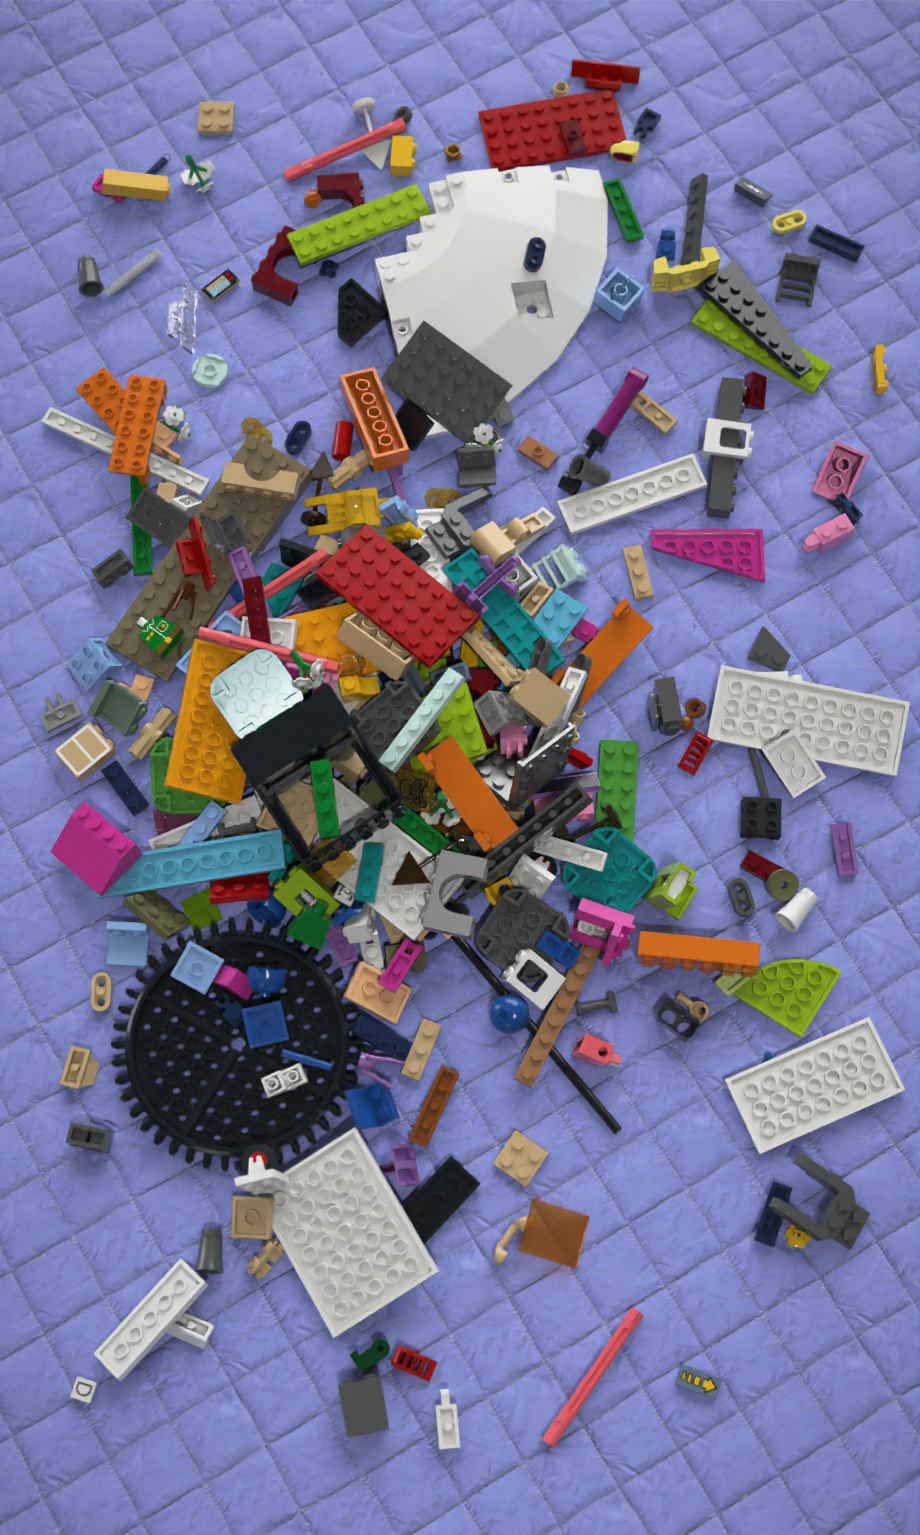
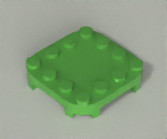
[150,737,227,815]

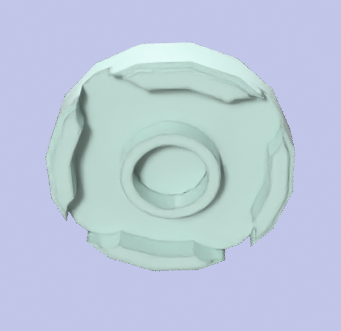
[192,354,228,389]

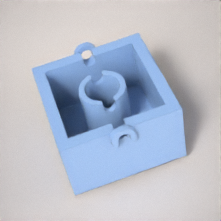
[592,267,645,323]

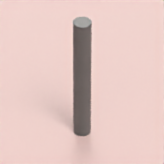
[748,748,770,798]

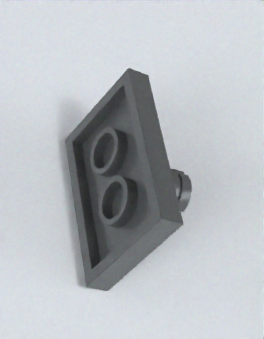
[125,487,192,549]

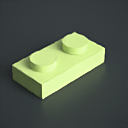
[715,973,756,999]

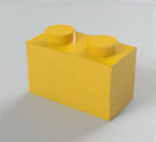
[390,135,417,176]

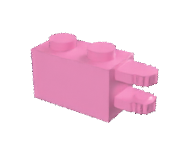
[802,514,855,553]
[499,725,528,759]

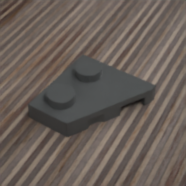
[748,626,790,672]

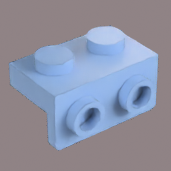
[378,495,419,528]

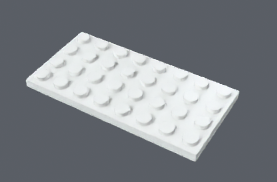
[724,1017,905,1155]

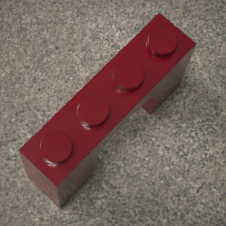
[317,172,365,243]
[251,225,318,307]
[467,670,501,749]

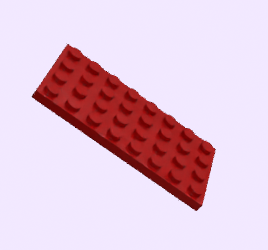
[478,89,627,172]
[315,524,480,669]

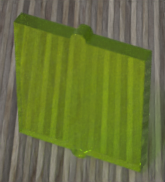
[180,889,223,930]

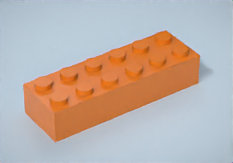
[340,367,409,472]
[638,931,760,977]

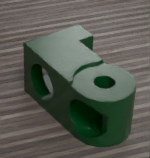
[350,1339,390,1374]

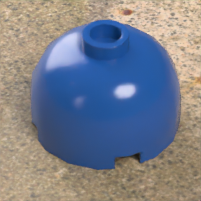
[247,890,286,928]
[247,966,287,997]
[489,994,530,1034]

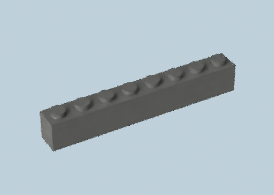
[707,377,746,519]
[460,782,594,900]

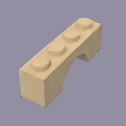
[221,462,300,501]

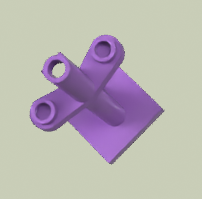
[452,555,521,626]
[378,1144,421,1187]

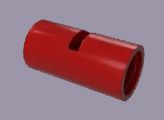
[332,420,354,462]

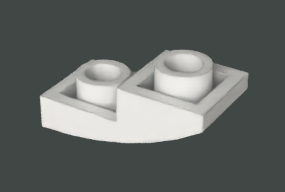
[333,883,355,907]
[261,1063,308,1098]

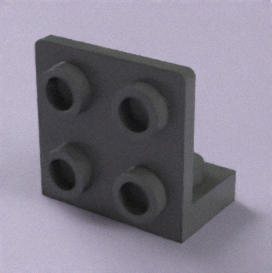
[457,445,496,488]

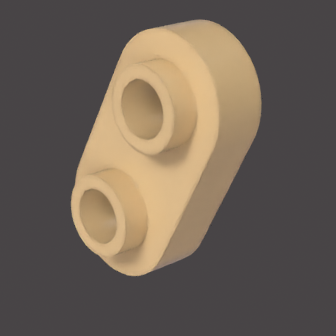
[90,972,112,1013]

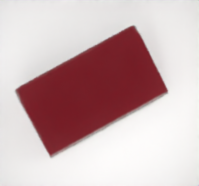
[742,371,767,410]

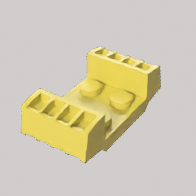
[651,247,721,293]

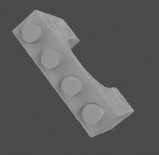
[421,850,490,940]

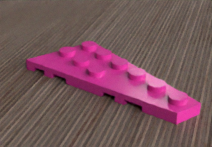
[651,529,765,583]

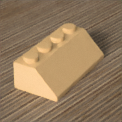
[336,611,417,681]

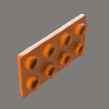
[76,367,126,435]

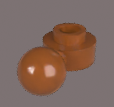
[680,698,706,731]

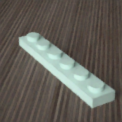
[379,667,466,773]

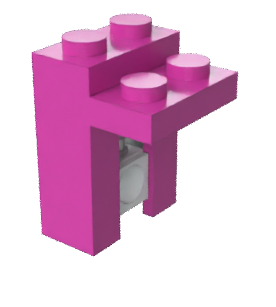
[568,898,636,966]

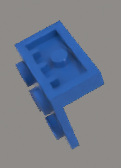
[345,1080,400,1130]

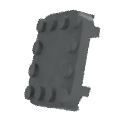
[350,680,441,774]
[475,888,570,984]

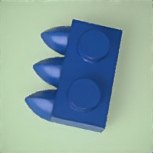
[331,901,366,927]

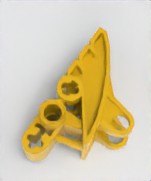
[304,487,392,536]

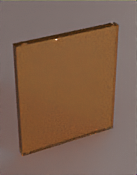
[519,1199,590,1269]

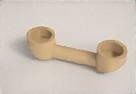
[568,708,585,745]
[494,1215,533,1266]

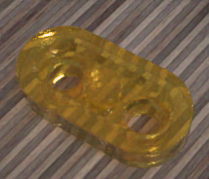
[241,417,273,445]
[425,488,462,508]

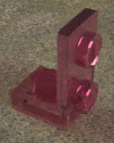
[153,810,196,835]

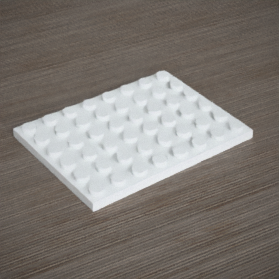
[254,1127,439,1338]

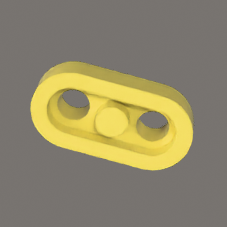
[772,210,806,235]

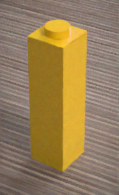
[102,169,171,201]

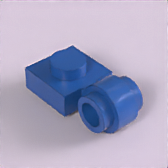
[657,227,676,261]

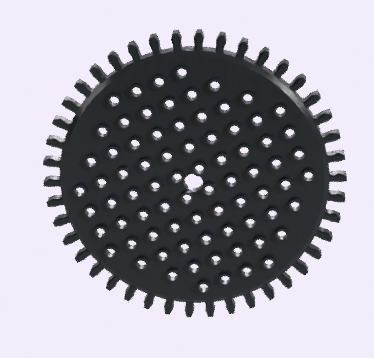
[111,921,364,1172]

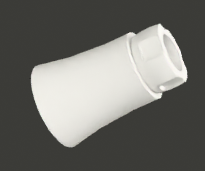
[775,888,818,933]

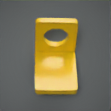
[484,877,515,906]

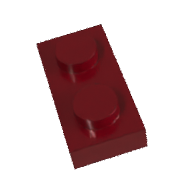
[740,850,784,883]

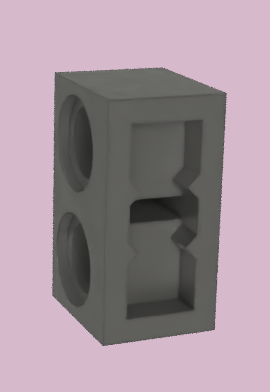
[66,1122,114,1154]

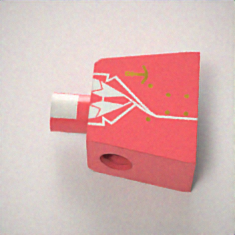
[571,1034,621,1068]

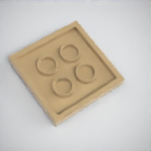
[256,781,319,848]

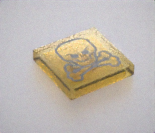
[397,766,435,814]

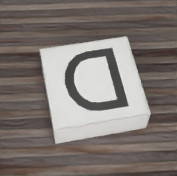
[70,1376,98,1404]

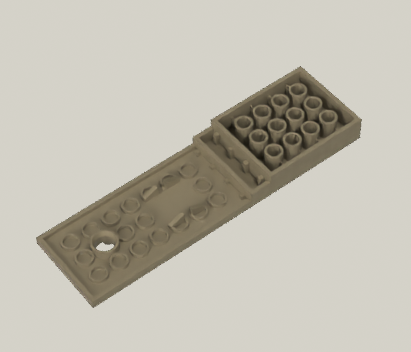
[105,434,313,683]

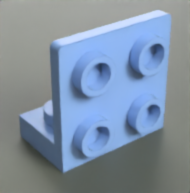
[67,638,123,690]
[107,921,150,967]

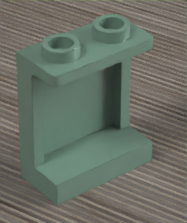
[87,680,149,736]

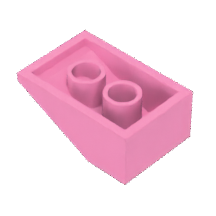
[812,440,870,500]

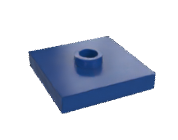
[241,1000,289,1049]

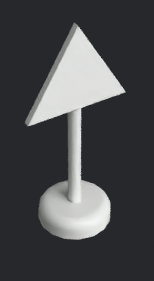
[352,98,391,171]

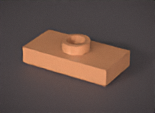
[518,436,558,471]

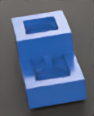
[535,930,581,969]

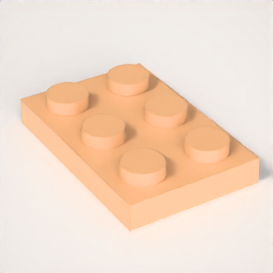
[343,961,412,1025]

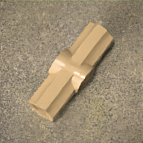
[325,449,371,491]
[128,707,177,761]

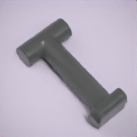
[217,819,259,839]
[575,992,618,1016]

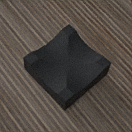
[740,797,782,840]

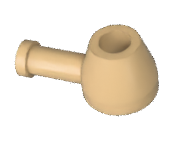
[676,992,711,1021]

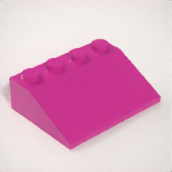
[50,802,143,897]

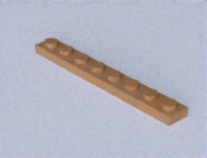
[514,944,601,1088]

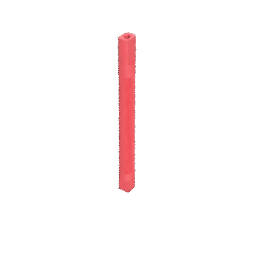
[283,118,406,182]
[207,548,330,628]
[198,627,340,675]
[542,1307,644,1448]

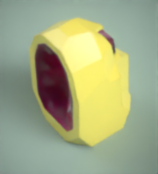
[610,140,640,164]

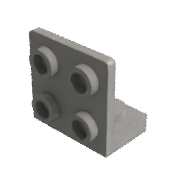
[473,690,528,736]

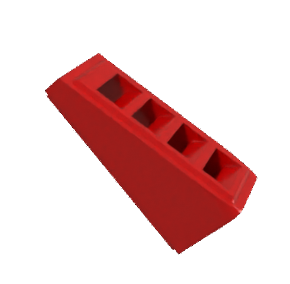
[678,732,713,776]
[391,1345,438,1382]

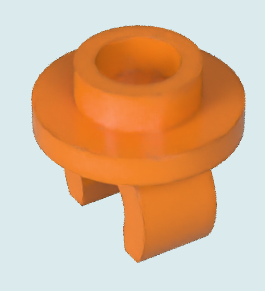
[304,188,322,208]

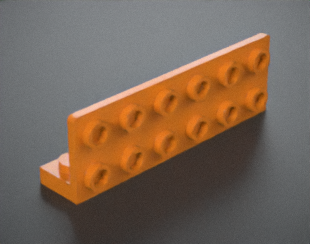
[108,375,168,486]
[550,598,653,710]
[417,736,518,853]

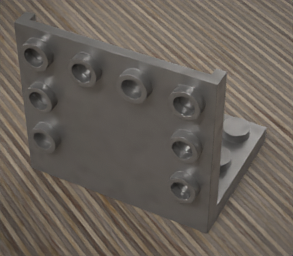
[475,722,575,811]

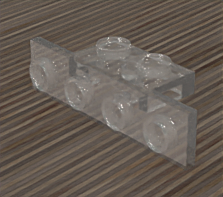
[167,282,197,354]

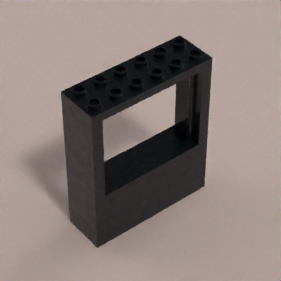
[230,686,409,873]

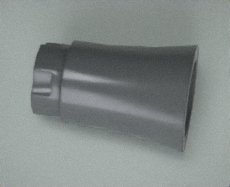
[77,255,104,297]
[569,454,611,486]
[195,1228,224,1274]

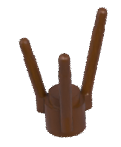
[160,580,197,620]

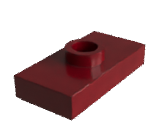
[560,120,586,156]

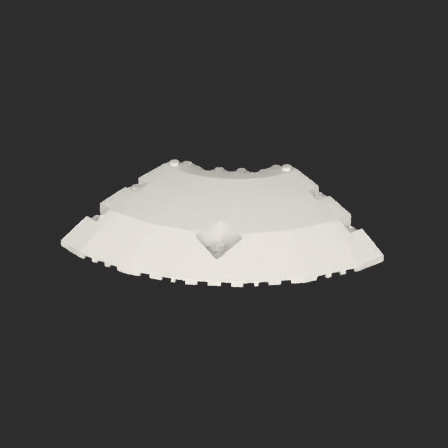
[375,165,608,439]

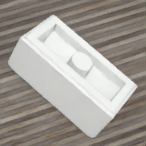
[167,1312,215,1349]

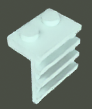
[530,544,588,591]

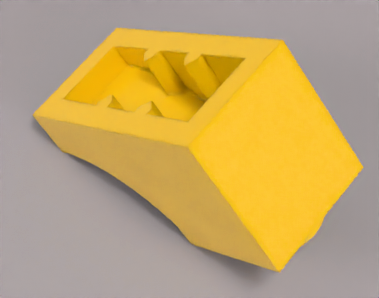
[338,674,380,704]

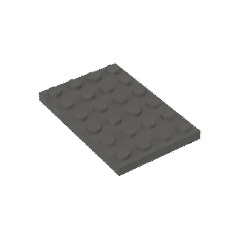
[381,320,513,443]

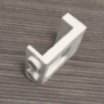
[701,418,754,465]
[501,949,566,1010]

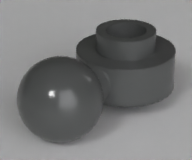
[387,106,413,135]

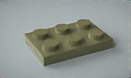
[123,890,191,941]

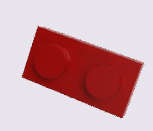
[567,746,594,770]

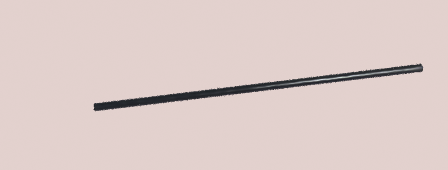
[451,936,622,1135]

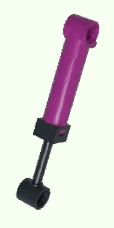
[558,367,649,496]

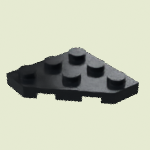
[338,278,389,348]

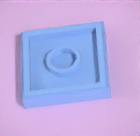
[170,941,224,995]

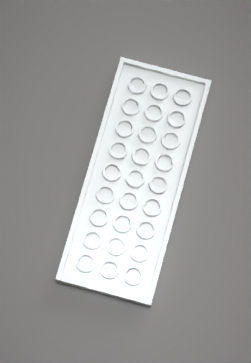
[707,665,910,777]
[301,774,465,942]

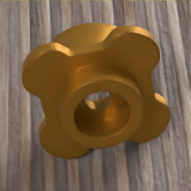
[444,144,463,162]

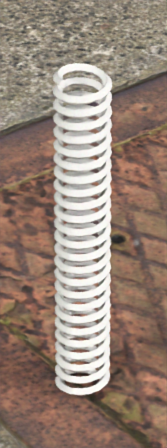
[103,249,163,297]

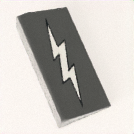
[734,177,773,207]

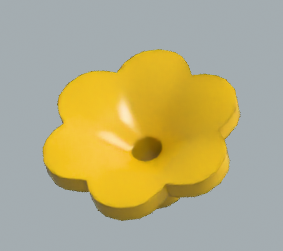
[784,1225,811,1249]

